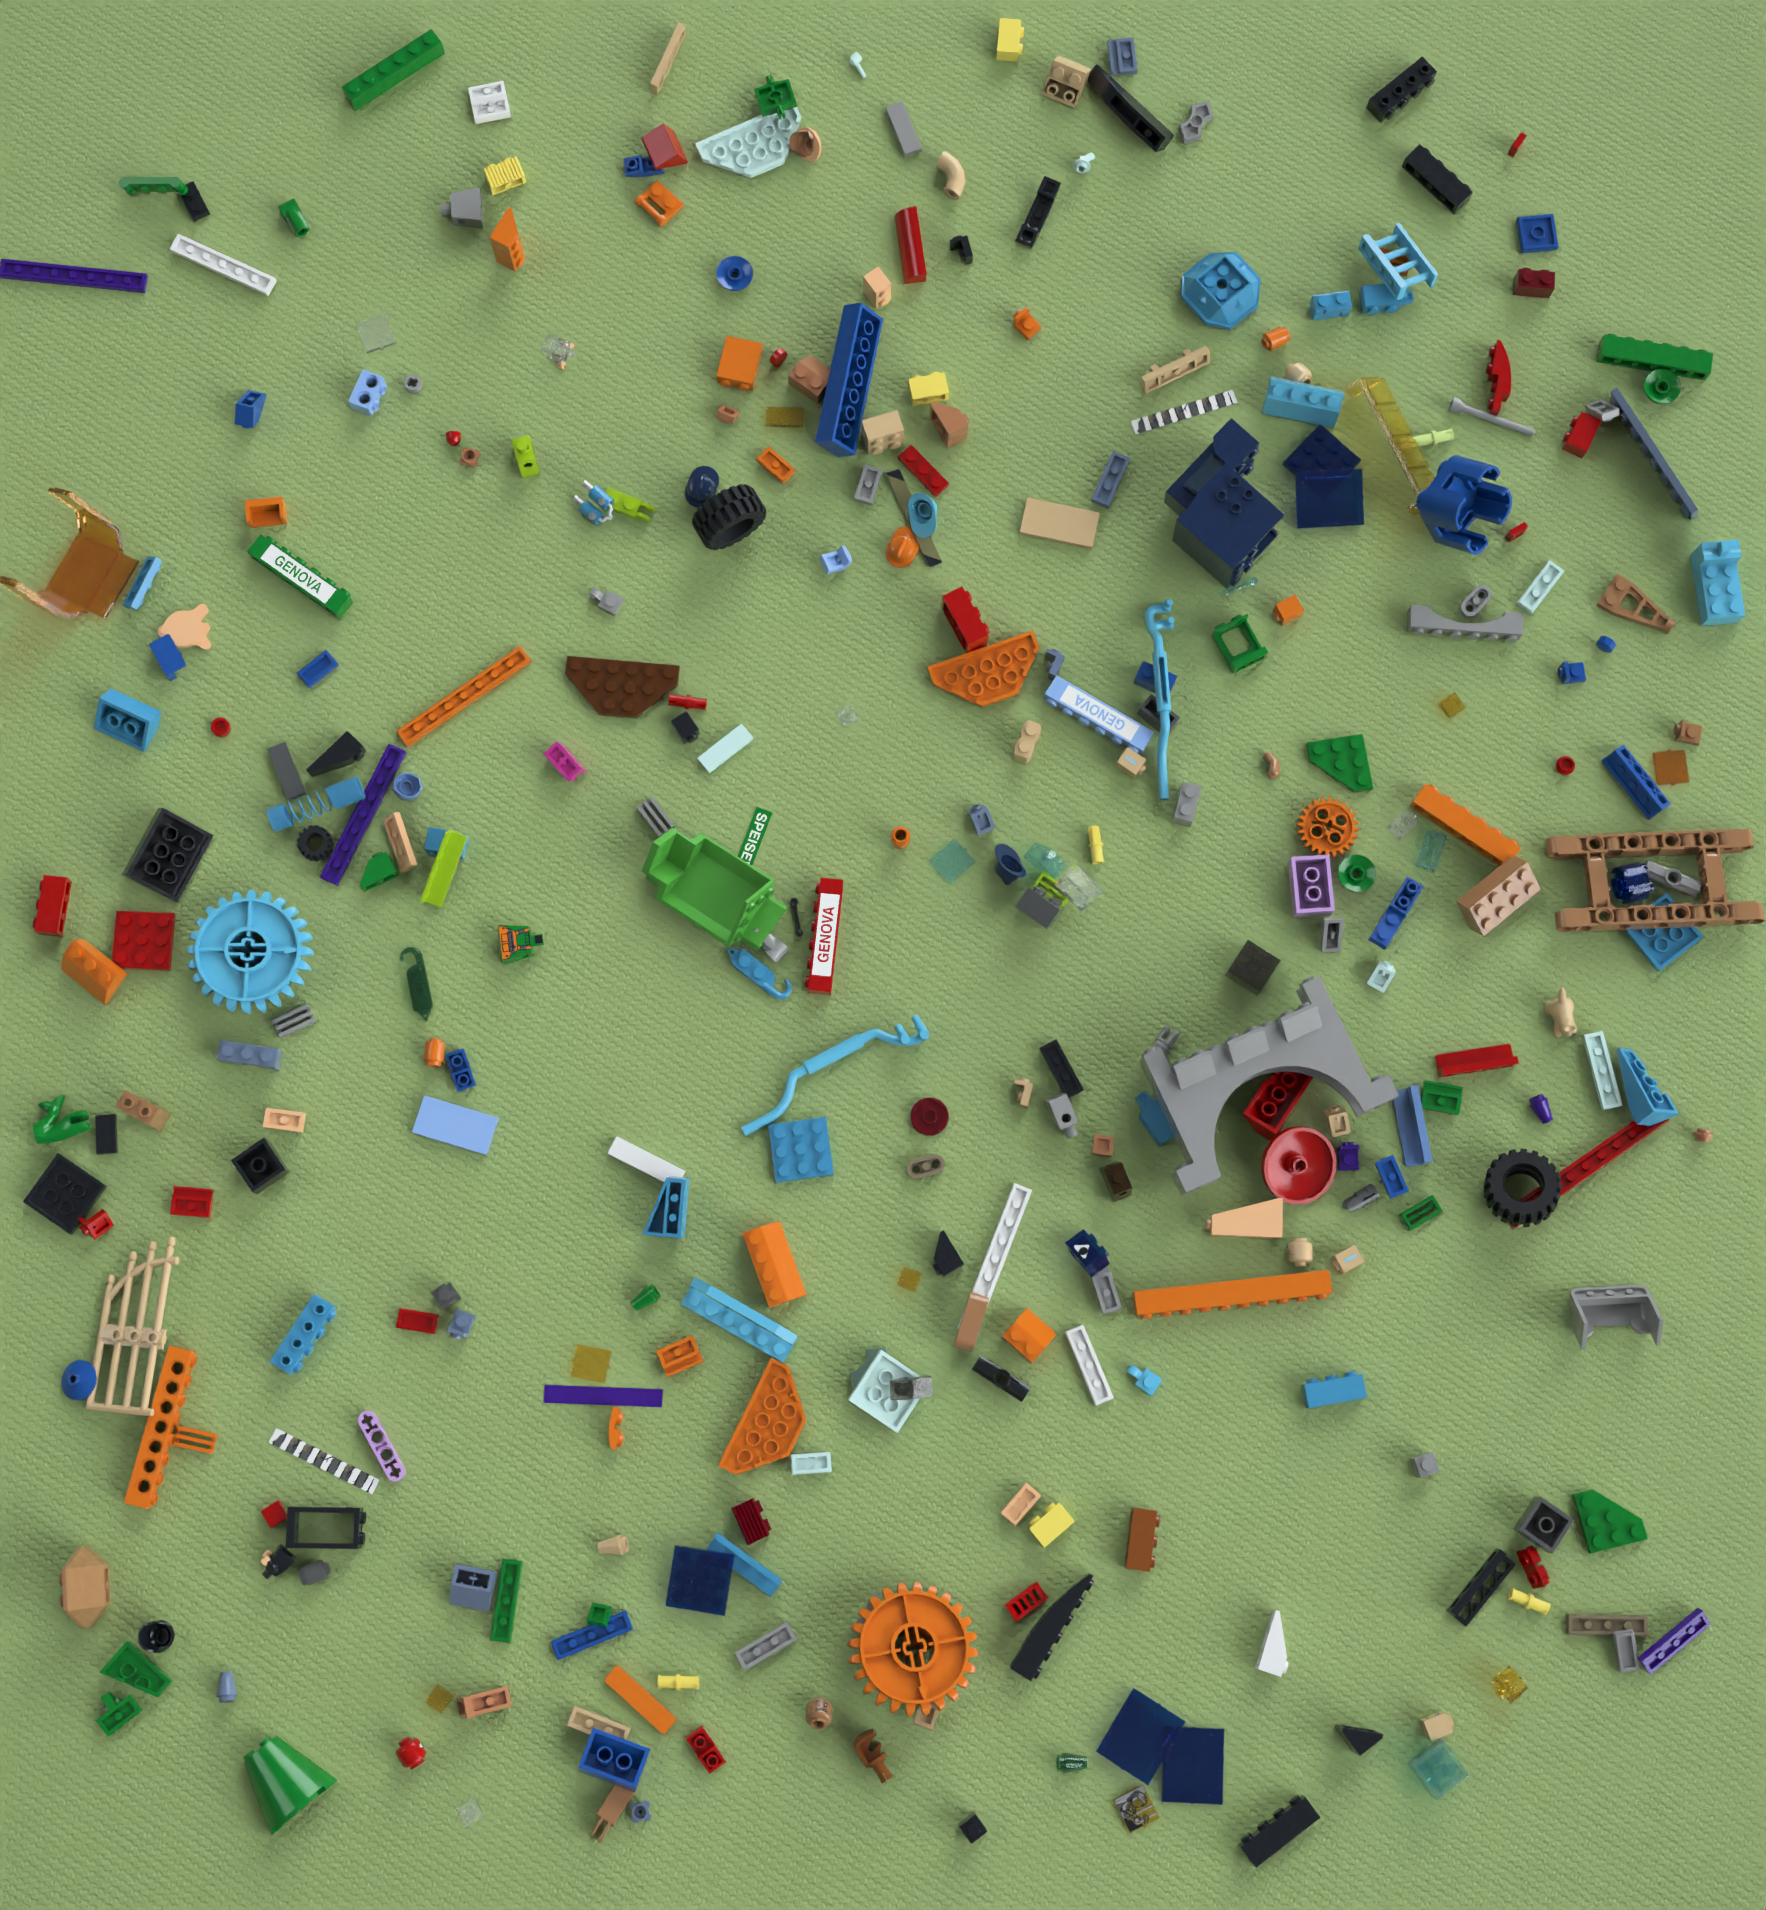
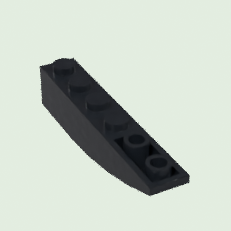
[1087,64,1175,152]
[1009,1573,1094,1681]

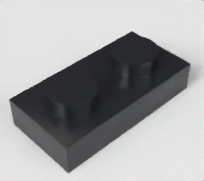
[180,181,210,222]

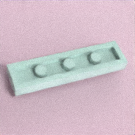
[1582,1031,1623,1111]

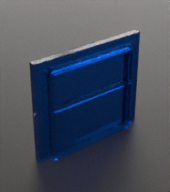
[1295,469,1364,529]
[1096,1688,1186,1785]
[1161,1726,1224,1805]

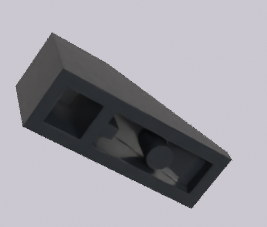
[306,731,366,777]

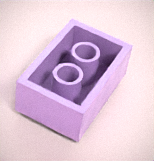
[1288,855,1335,918]

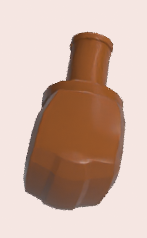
[853,1728,893,1783]

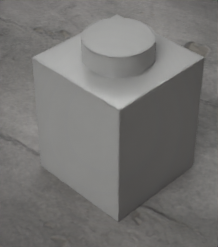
[1409,1452,1440,1478]

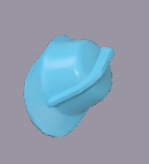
[908,493,937,538]

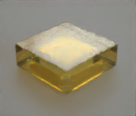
[1438,692,1466,719]
[897,1267,922,1292]
[425,1684,454,1713]

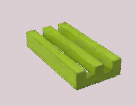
[1032,871,1074,907]

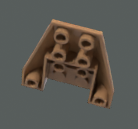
[59,1546,111,1629]

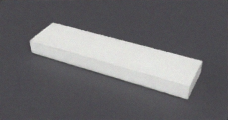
[607,1136,686,1182]
[1065,1325,1114,1406]

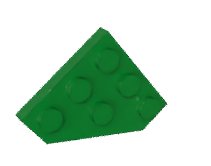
[1306,734,1373,793]
[1572,1489,1648,1554]

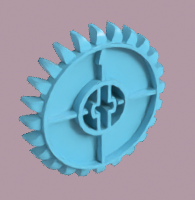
[187,890,314,1014]

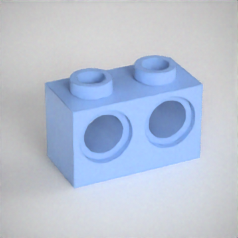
[348,370,387,416]

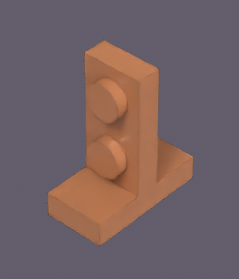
[456,1686,512,1719]

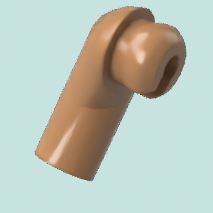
[1262,751,1280,779]

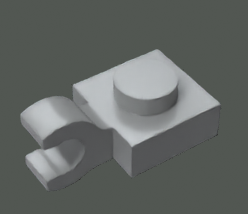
[589,588,624,616]

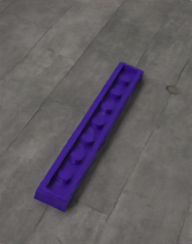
[0,259,148,293]
[320,744,407,886]

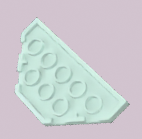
[695,107,801,178]

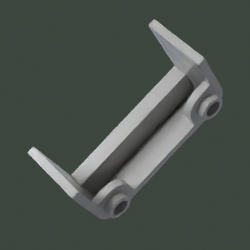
[1570,1285,1663,1349]

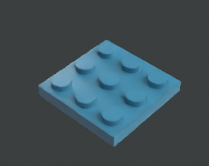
[1624,893,1703,972]
[768,1117,834,1183]

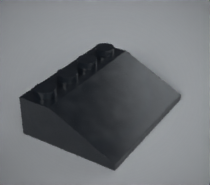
[122,808,214,902]

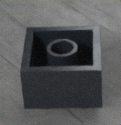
[231,1138,290,1194]

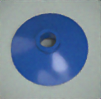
[716,256,753,291]
[61,1360,97,1400]

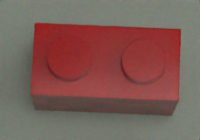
[1562,411,1601,458]

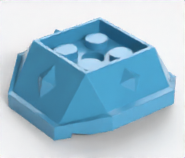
[1181,252,1261,330]

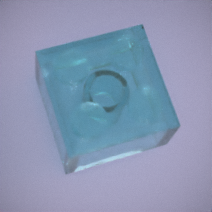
[1408,1739,1469,1800]

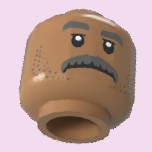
[806,1697,833,1730]

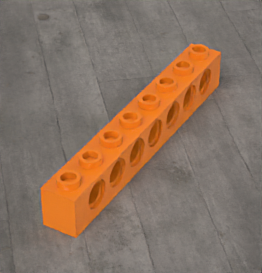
[124,1346,197,1509]

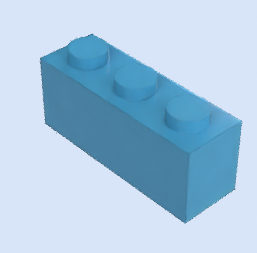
[1301,1371,1367,1408]

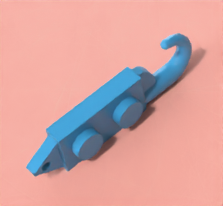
[728,948,792,999]

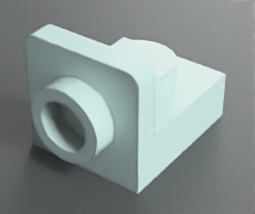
[1367,961,1396,993]

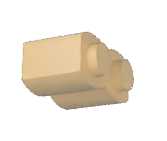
[1013,720,1041,764]

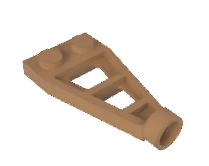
[1596,574,1676,634]

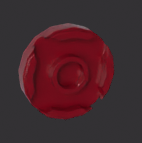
[910,1097,949,1136]

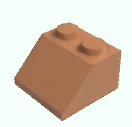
[788,355,830,405]
[930,402,969,448]

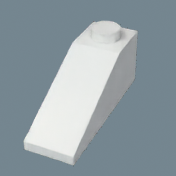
[1255,1609,1288,1677]

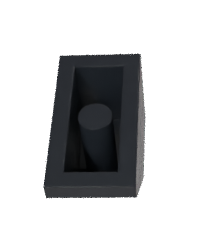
[932,1230,964,1277]

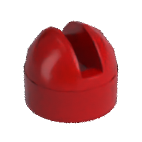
[446,431,461,446]

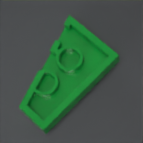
[99,1640,173,1697]

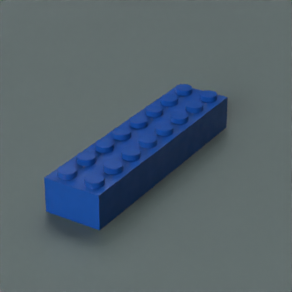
[815,303,883,457]

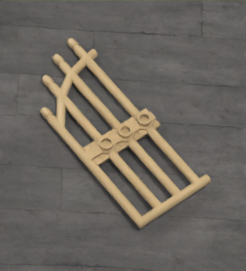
[85,1237,179,1416]

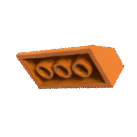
[742,1221,806,1309]

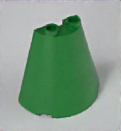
[243,1736,337,1835]

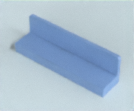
[1393,1085,1433,1167]

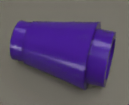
[1529,1094,1553,1124]

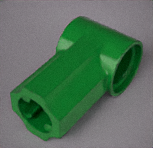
[278,198,310,237]

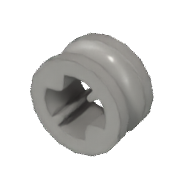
[404,375,422,394]

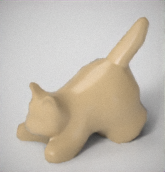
[1544,987,1577,1038]

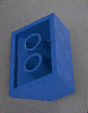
[578,1728,650,1792]

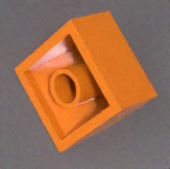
[1001,1308,1056,1364]

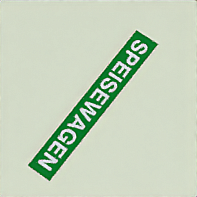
[738,807,773,865]

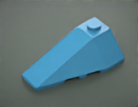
[1617,1048,1679,1126]

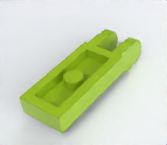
[606,487,655,522]

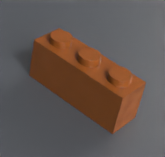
[1124,1507,1160,1572]

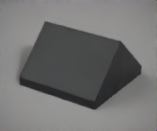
[1335,1724,1383,1756]

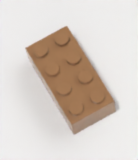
[1456,855,1541,936]

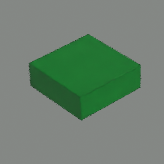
[586,1602,612,1628]

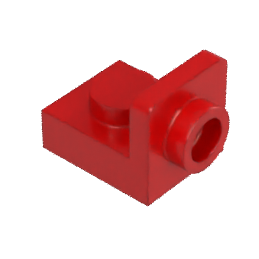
[78,1209,114,1240]

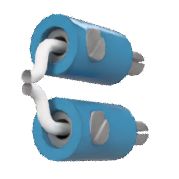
[572,481,614,525]

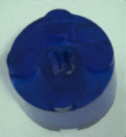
[1611,862,1654,904]

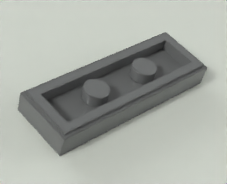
[267,742,306,801]

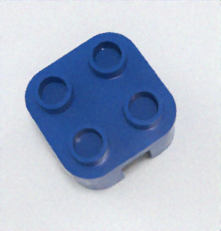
[1416,455,1512,555]

